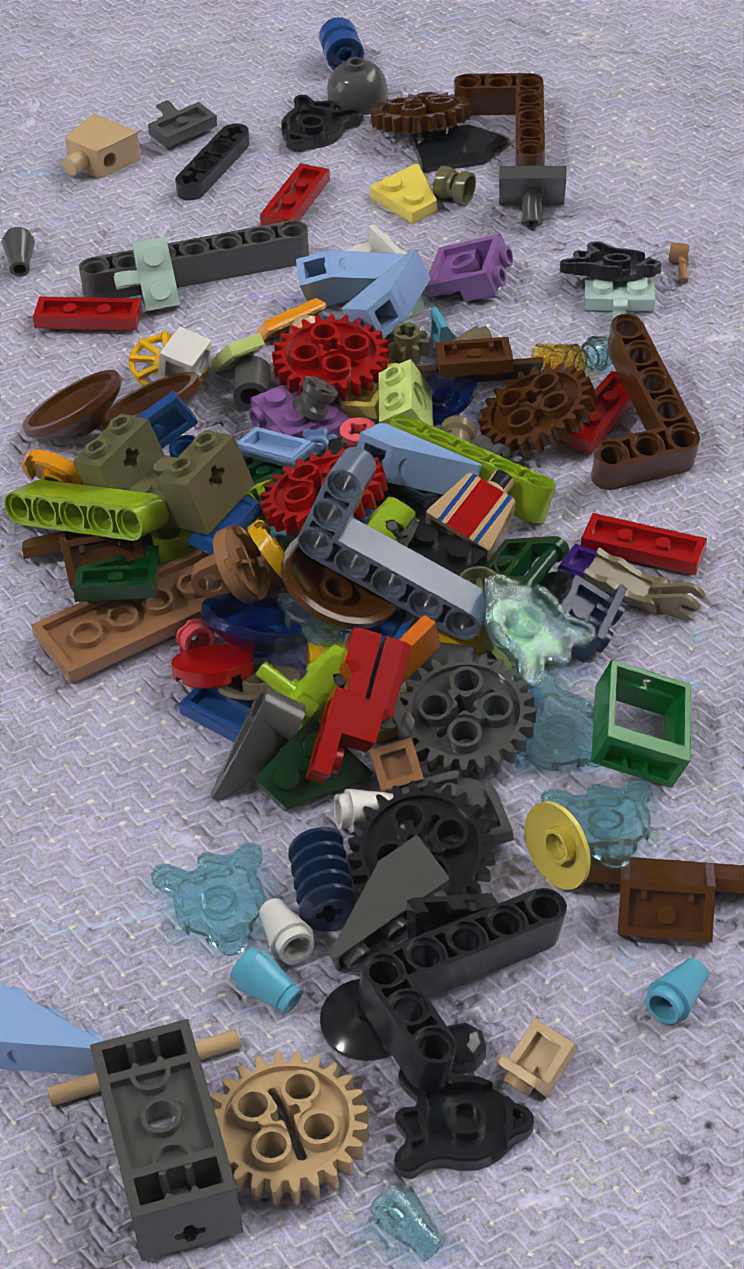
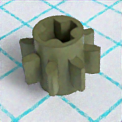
[385,323,429,365]

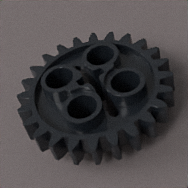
[348,780,496,896]

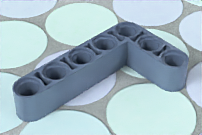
[298,447,492,640]

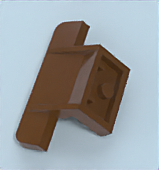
[416,337,544,385]
[22,531,151,590]
[585,854,744,942]

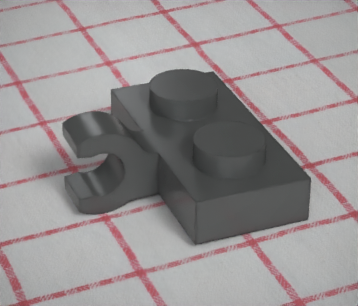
[148,100,217,148]

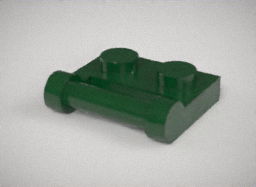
[484,536,569,603]

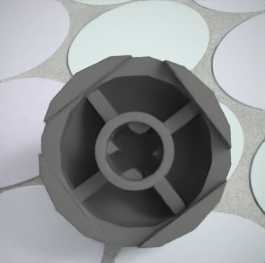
[327,57,388,115]

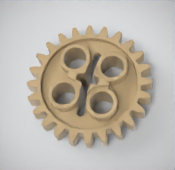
[211,1050,369,1206]

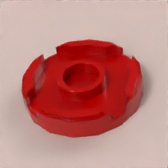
[171,644,255,688]

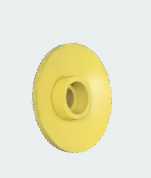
[524,801,591,890]

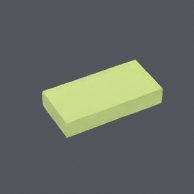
[210,333,265,373]

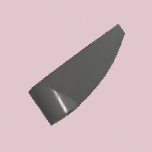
[211,687,306,800]

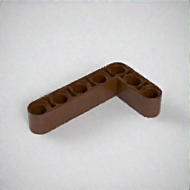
[454,73,545,166]
[591,313,700,490]

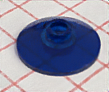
[427,373,477,426]

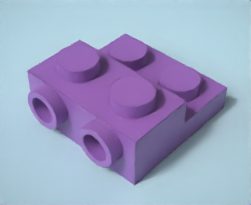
[425,234,514,302]
[249,385,350,438]

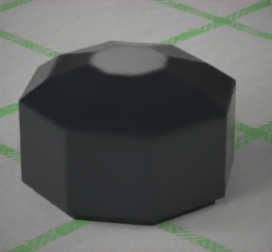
[447,1023,486,1074]

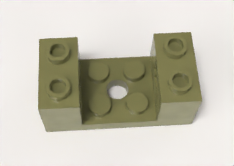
[73,414,255,535]

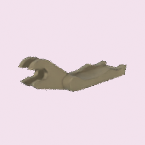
[584,548,706,620]

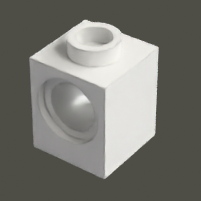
[158,326,212,379]

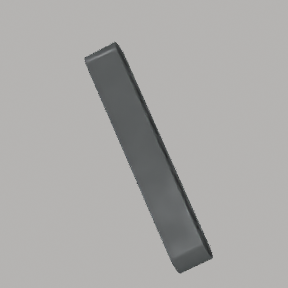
[79,220,309,298]

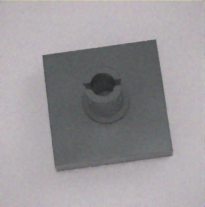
[499,166,566,227]

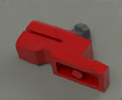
[305,628,415,784]

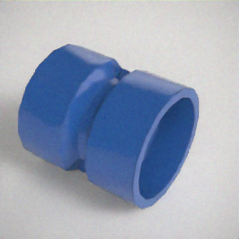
[319,17,364,70]

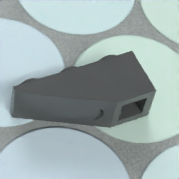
[329,835,452,972]

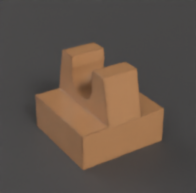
[369,737,424,793]

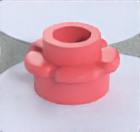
[176,618,215,652]

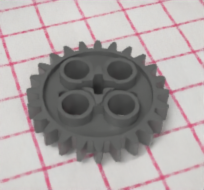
[400,652,536,779]

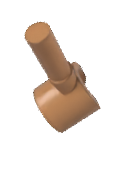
[669,242,689,284]

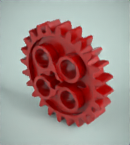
[272,314,390,403]
[260,448,388,536]

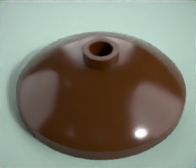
[22,370,122,439]
[97,372,201,430]
[281,537,398,629]

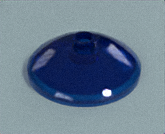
[200,594,323,658]

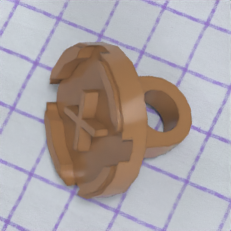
[191,525,270,605]

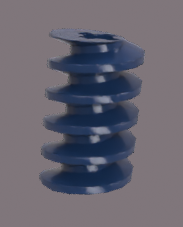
[288,827,356,932]

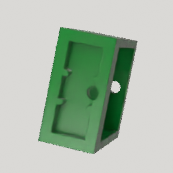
[591,659,691,788]

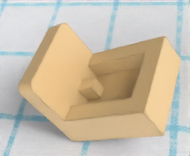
[496,1018,579,1098]

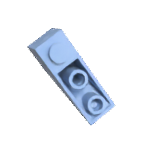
[341,249,431,339]
[296,250,405,307]
[357,422,482,495]
[0,982,105,1075]

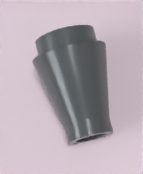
[2,227,35,277]

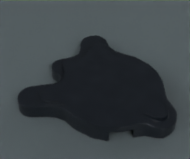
[281,94,364,151]
[560,241,662,281]
[394,1068,534,1178]

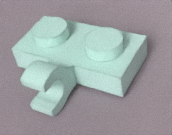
[114,237,180,312]
[585,279,655,320]

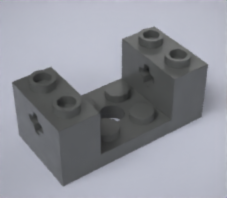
[90,1019,243,1261]

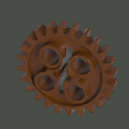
[370,92,472,134]
[478,363,597,458]

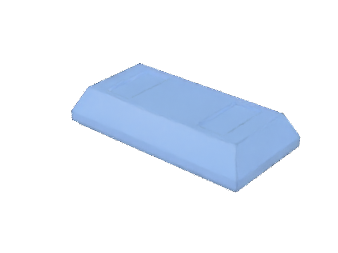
[237,427,316,468]

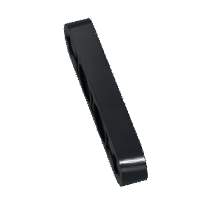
[175,123,250,201]

